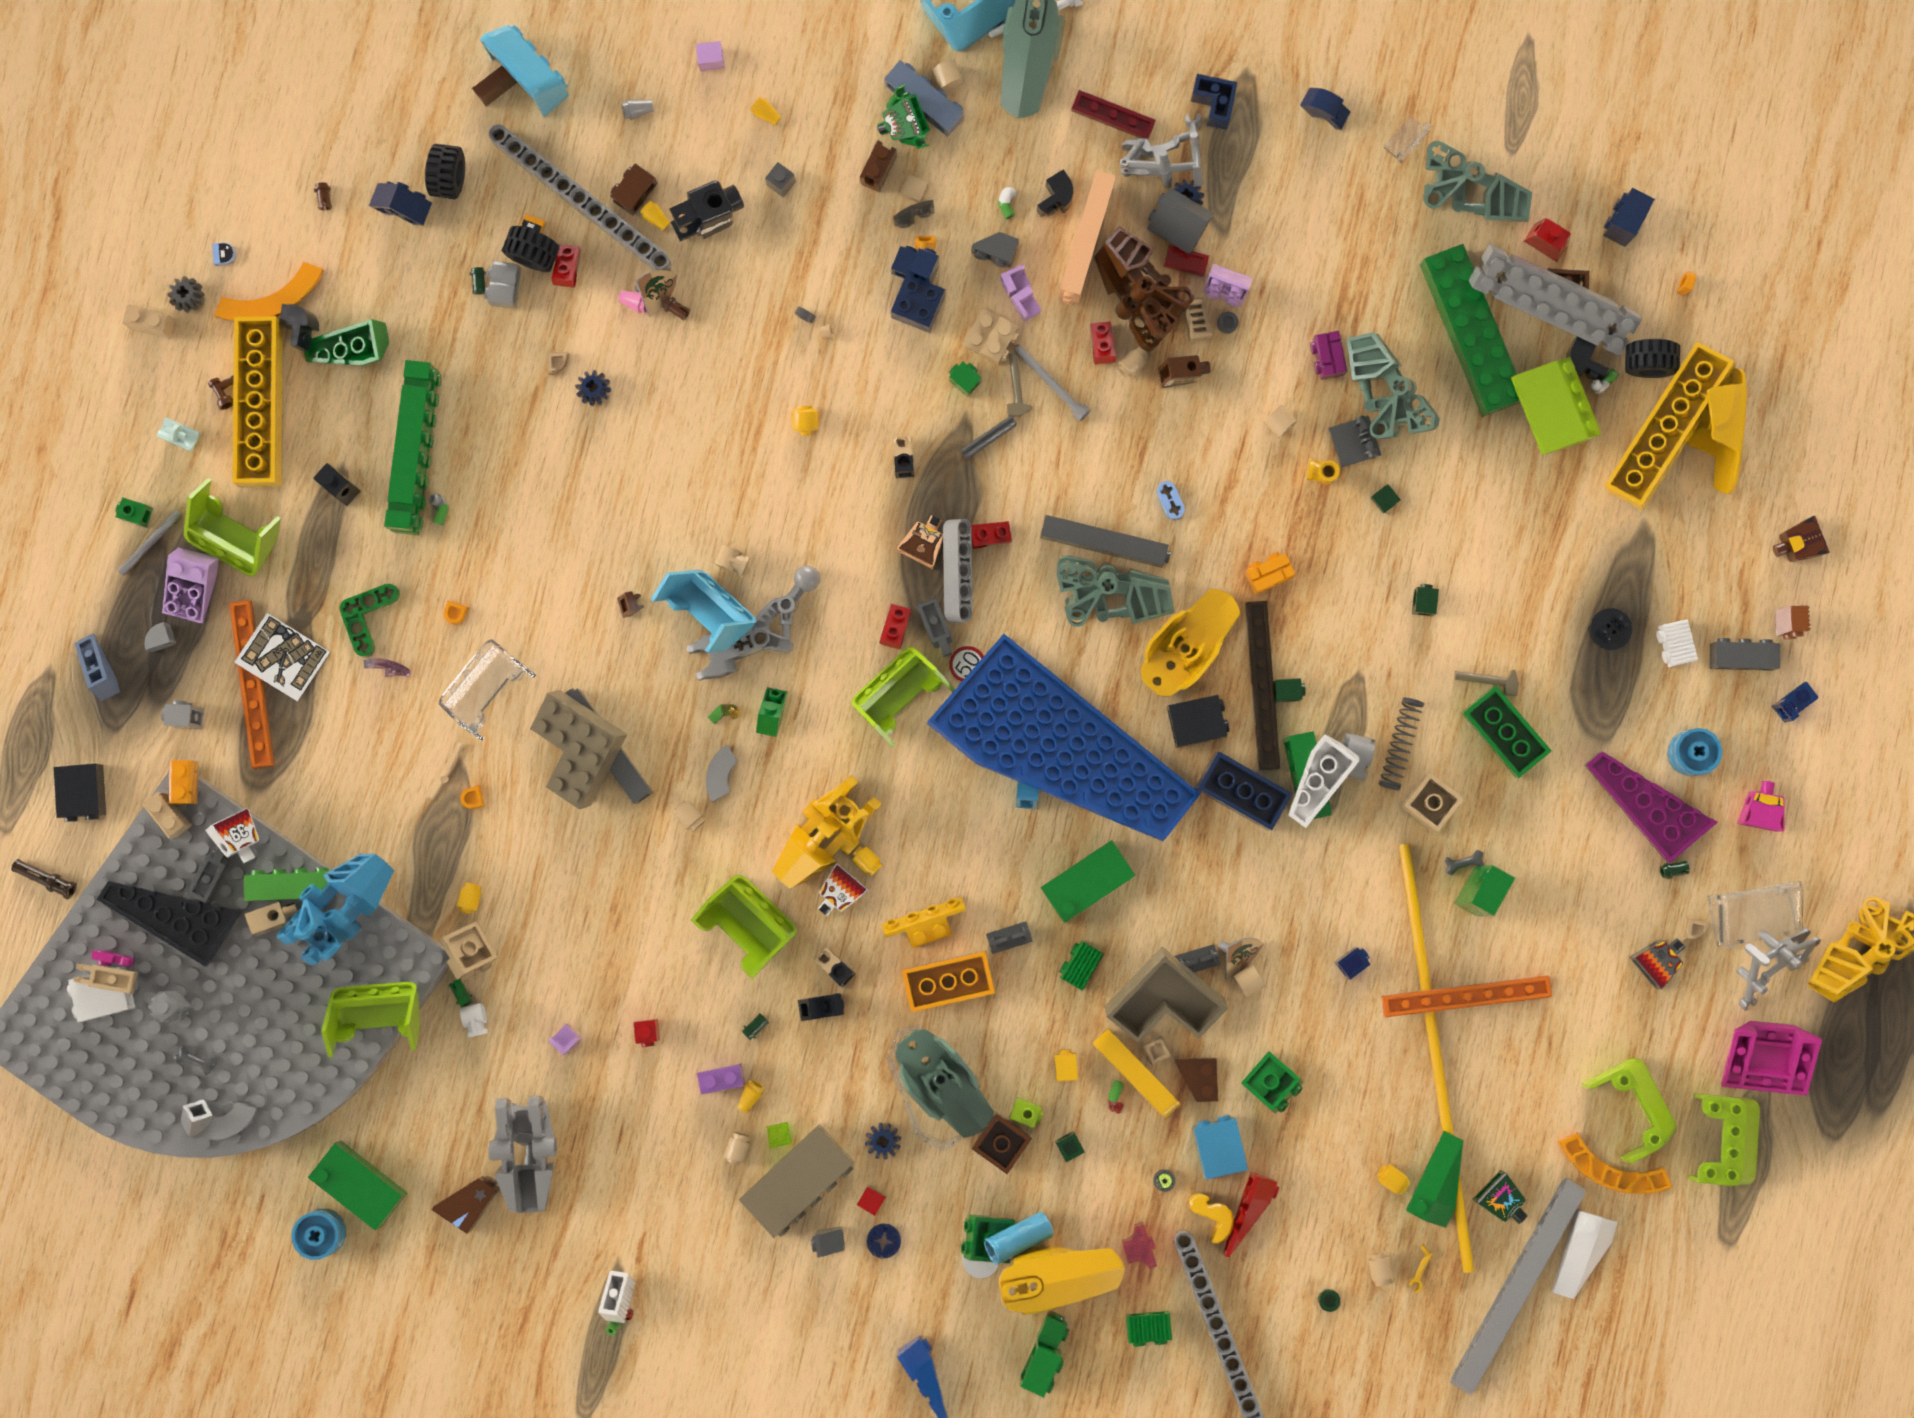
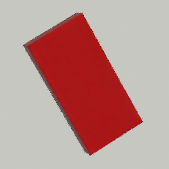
[1164,245,1209,277]

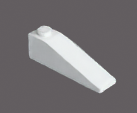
[1289,734,1359,828]
[1552,1209,1618,1299]

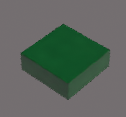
[1371,484,1401,514]

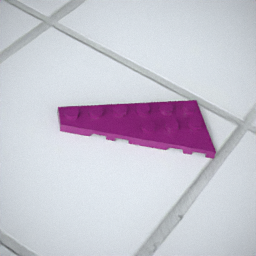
[1584,751,1718,863]

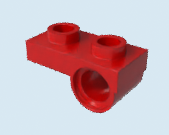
[551,244,581,288]
[1090,321,1116,365]
[971,521,1012,549]
[879,603,912,650]

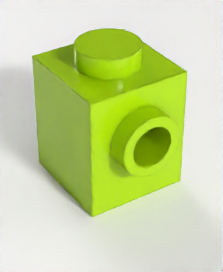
[1009,1097,1044,1128]

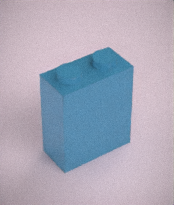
[1192,1115,1248,1180]

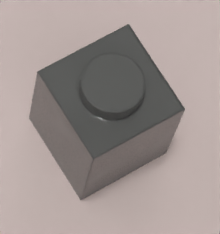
[765,162,796,198]

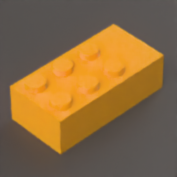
[902,951,996,1012]

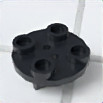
[1588,608,1632,651]

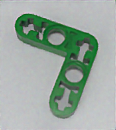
[339,584,400,658]

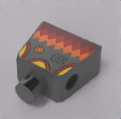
[1629,938,1685,989]

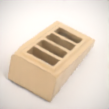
[1185,298,1212,342]

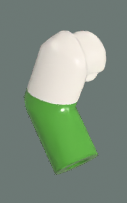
[998,187,1016,219]
[1591,368,1619,394]

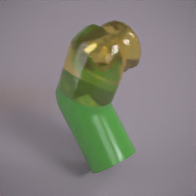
[708,704,740,724]

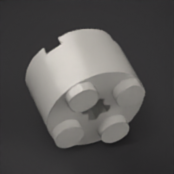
[1341,733,1375,781]

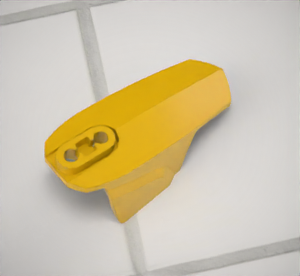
[1686,368,1747,494]
[1140,588,1241,697]
[999,1245,1125,1315]

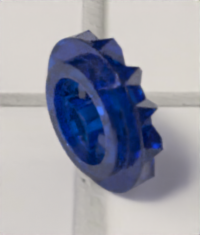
[867,1223,901,1259]

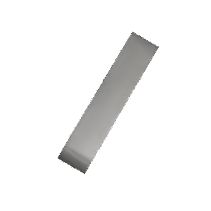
[943,519,973,623]

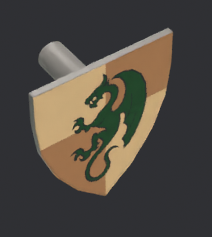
[635,269,678,317]
[1218,938,1264,980]

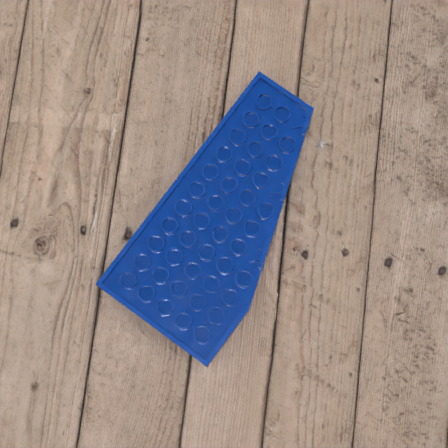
[926,634,1201,841]

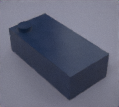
[1195,751,1293,831]

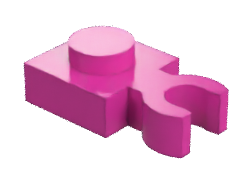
[91,950,134,967]

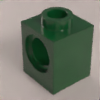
[1412,584,1439,617]
[1273,678,1306,703]
[1055,1131,1085,1162]

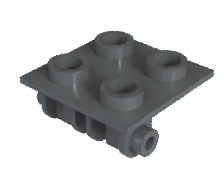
[1329,415,1381,468]

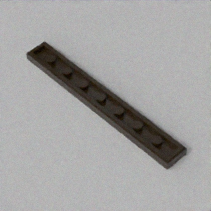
[1245,601,1280,770]

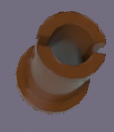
[314,182,332,211]
[662,297,690,321]

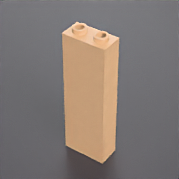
[1059,170,1116,306]

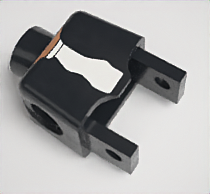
[669,180,744,241]

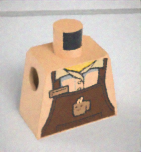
[897,515,943,569]

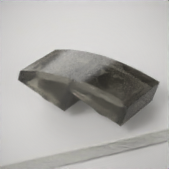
[893,200,934,228]

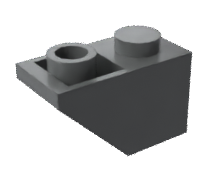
[971,232,1019,268]
[811,1226,845,1257]

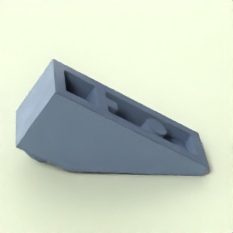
[74,634,120,702]

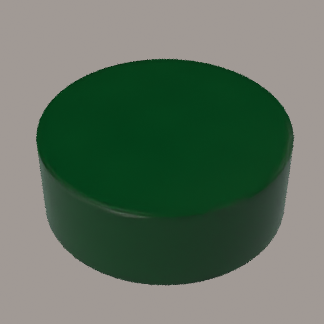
[1318,1289,1341,1312]

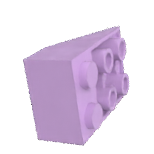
[1203,264,1252,307]
[162,547,219,623]

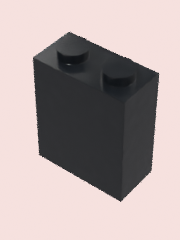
[1167,695,1230,748]
[53,763,106,822]

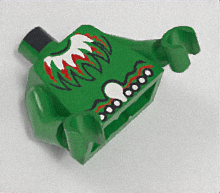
[877,84,930,149]

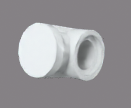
[460,1002,488,1038]

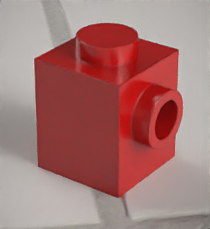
[633,1019,660,1047]

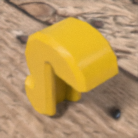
[1188,1192,1234,1244]

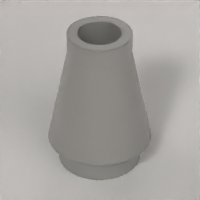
[622,99,653,120]

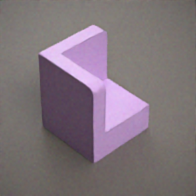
[696,41,725,71]
[1000,265,1031,298]
[1011,286,1041,322]
[548,1024,582,1055]

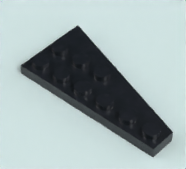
[96,881,242,967]

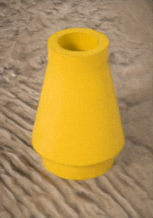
[750,96,782,126]
[640,201,671,232]
[737,1080,764,1113]

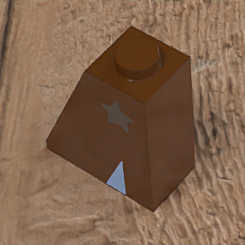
[432,1176,500,1234]

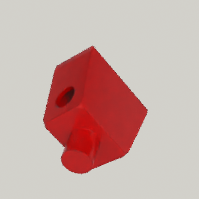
[1524,218,1571,262]

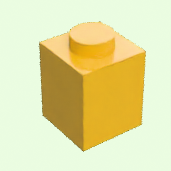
[1054,1049,1078,1082]

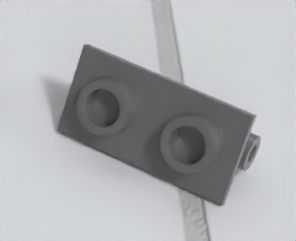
[986,921,1033,954]
[1174,944,1220,972]

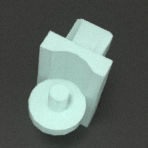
[156,417,201,452]

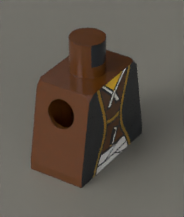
[1158,355,1211,388]

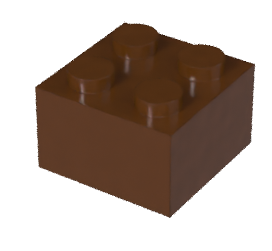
[972,1112,1032,1174]

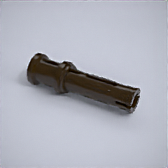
[11,859,77,900]

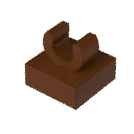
[617,591,644,618]

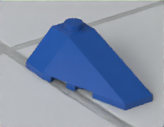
[897,1335,948,1418]

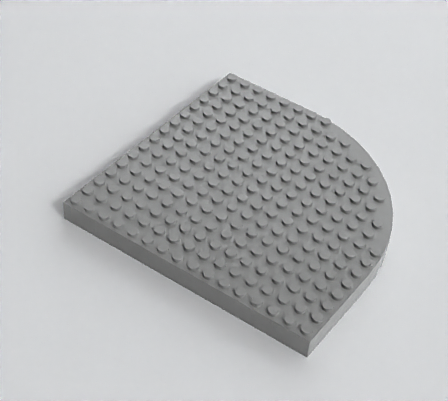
[0,772,450,1158]

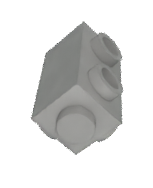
[148,991,192,1023]

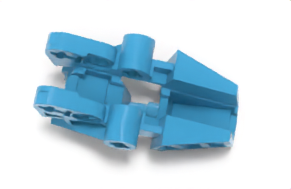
[276,854,394,965]

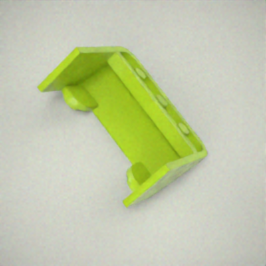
[183,478,281,576]
[851,647,955,748]
[321,982,420,1057]
[1581,1058,1677,1164]

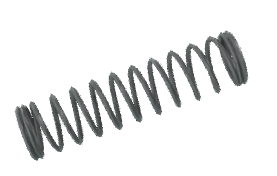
[1378,697,1425,790]

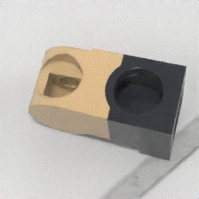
[894,436,914,478]
[814,947,856,988]

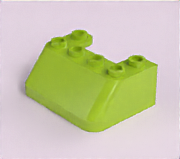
[691,875,797,979]
[1688,1093,1760,1186]

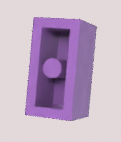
[697,1063,745,1095]

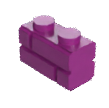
[1310,331,1348,380]

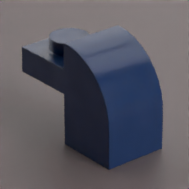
[1300,88,1351,130]

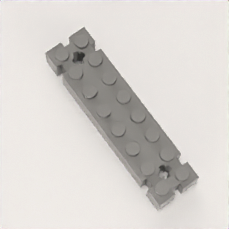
[1468,243,1642,356]

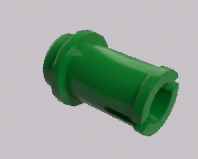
[448,979,472,1007]

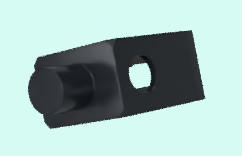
[313,463,361,506]

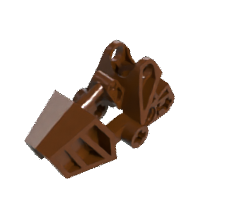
[1094,226,1194,352]

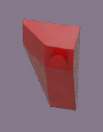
[1223,1171,1279,1257]

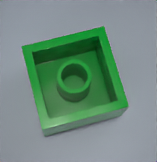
[1019,1340,1064,1398]

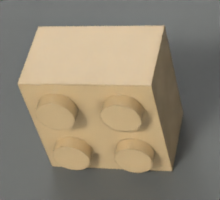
[1400,772,1464,833]

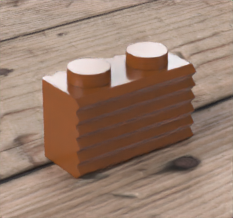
[1775,605,1811,640]

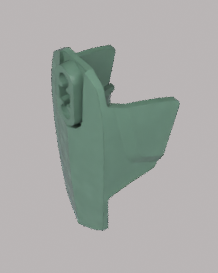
[1001,0,1066,118]
[895,1029,994,1138]

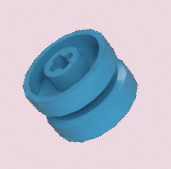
[1667,728,1723,776]
[292,1209,346,1260]

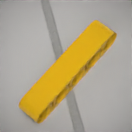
[1093,1028,1180,1119]

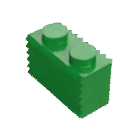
[1059,941,1104,991]
[1126,1311,1172,1347]

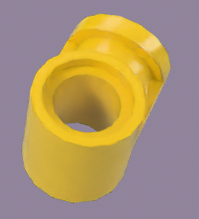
[1306,459,1340,485]

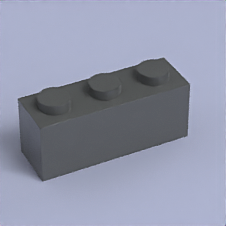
[1710,638,1780,671]

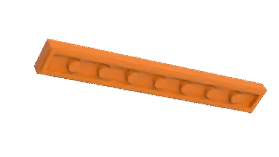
[229,600,275,769]
[1381,976,1552,1017]

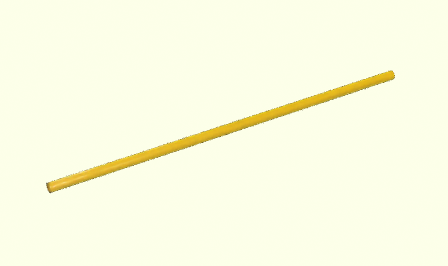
[1399,844,1474,1273]

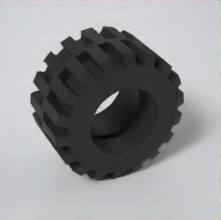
[425,143,465,200]
[501,226,560,272]
[1625,339,1680,378]

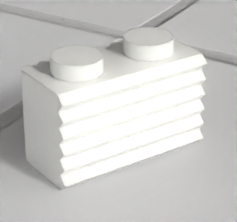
[1656,619,1698,668]
[598,1271,636,1323]

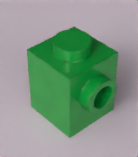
[949,361,982,397]
[115,497,153,528]
[1037,1312,1069,1349]

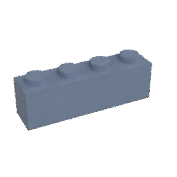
[884,60,964,137]

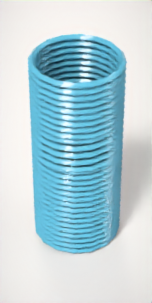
[984,1212,1053,1265]

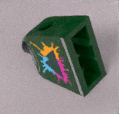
[1473,1170,1528,1224]

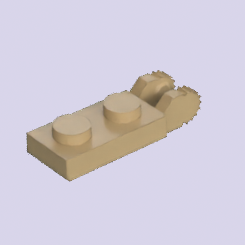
[73,963,138,994]

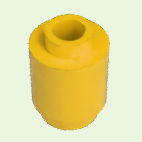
[852,845,883,877]
[456,882,482,915]
[1377,1164,1410,1195]

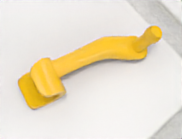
[1408,1244,1433,1293]

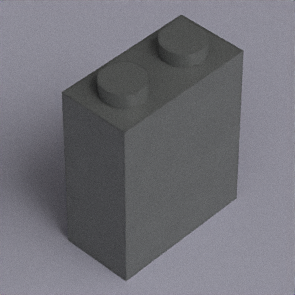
[1147,188,1214,255]

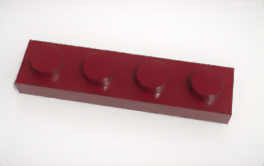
[1071,90,1156,140]

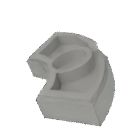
[706,745,738,802]
[202,1102,258,1140]

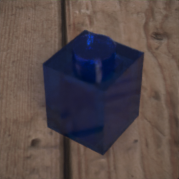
[1335,947,1371,980]

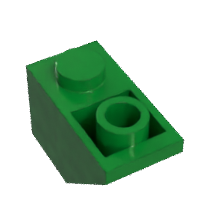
[756,687,787,737]

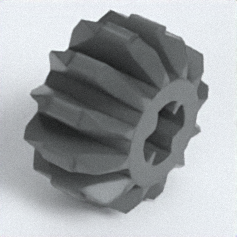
[167,276,205,313]

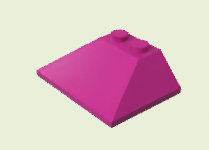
[1721,1021,1822,1096]

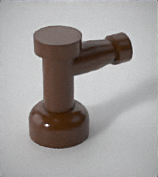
[208,375,233,410]

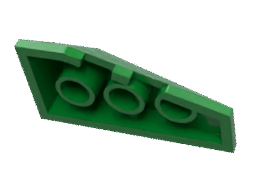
[304,319,389,366]
[1406,1131,1464,1228]

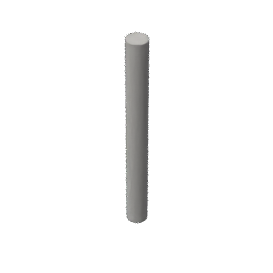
[118,509,182,576]

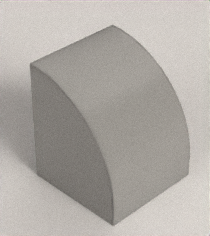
[144,622,176,652]
[181,1099,213,1138]

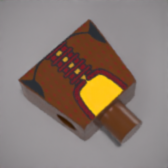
[1773,515,1830,562]

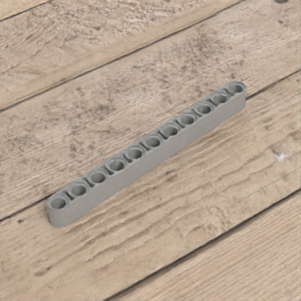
[489,124,671,271]
[1450,1178,1586,1395]
[1173,1229,1264,1418]

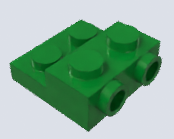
[1241,1051,1303,1114]
[961,1214,1015,1264]

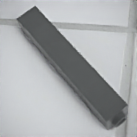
[1040,515,1171,568]
[565,688,653,805]

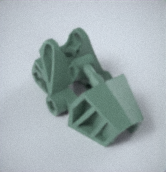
[1423,141,1532,222]
[1346,332,1440,439]
[1057,555,1175,627]

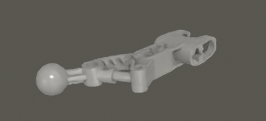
[686,566,820,681]

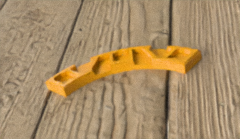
[214,262,324,322]
[1558,1133,1673,1194]

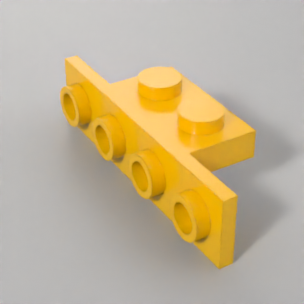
[881,897,966,948]

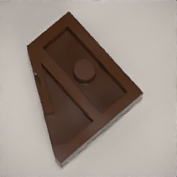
[1175,1058,1218,1102]

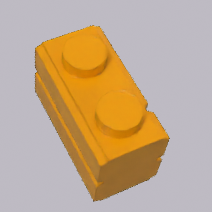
[1245,552,1296,595]
[169,760,198,805]

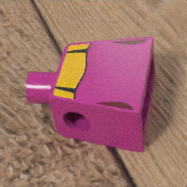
[1737,781,1785,832]

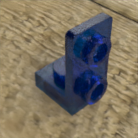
[1772,682,1818,723]

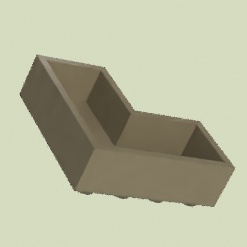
[530,690,627,810]
[1104,947,1228,1043]

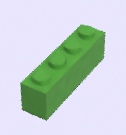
[244,868,336,901]

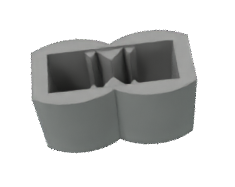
[485,261,521,308]

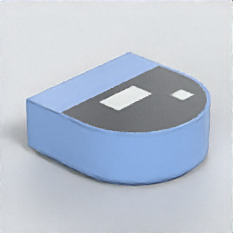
[212,243,236,266]

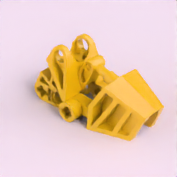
[772,775,882,889]
[1807,897,1914,1002]

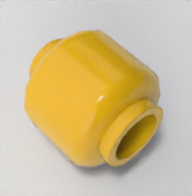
[791,406,819,436]

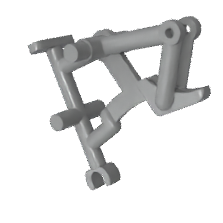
[1120,113,1203,189]
[1737,928,1821,1011]

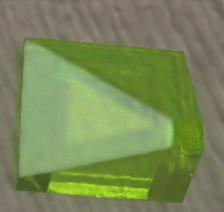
[767,1122,792,1149]

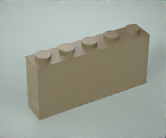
[739,1124,854,1238]

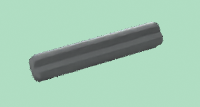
[962,416,1017,459]

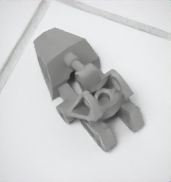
[488,1096,557,1213]

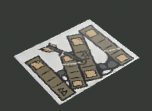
[234,613,330,701]

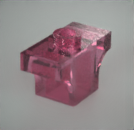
[1121,1222,1157,1269]

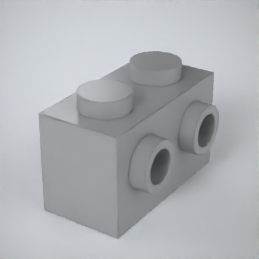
[161,700,204,730]

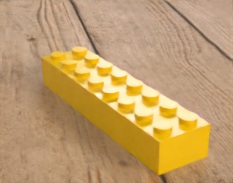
[232,316,283,487]
[1604,341,1735,511]

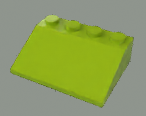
[1511,357,1601,455]

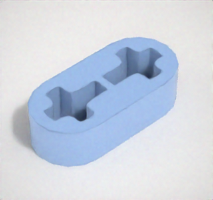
[1157,481,1185,520]

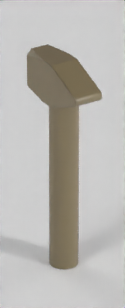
[1007,353,1032,417]
[1454,670,1519,696]

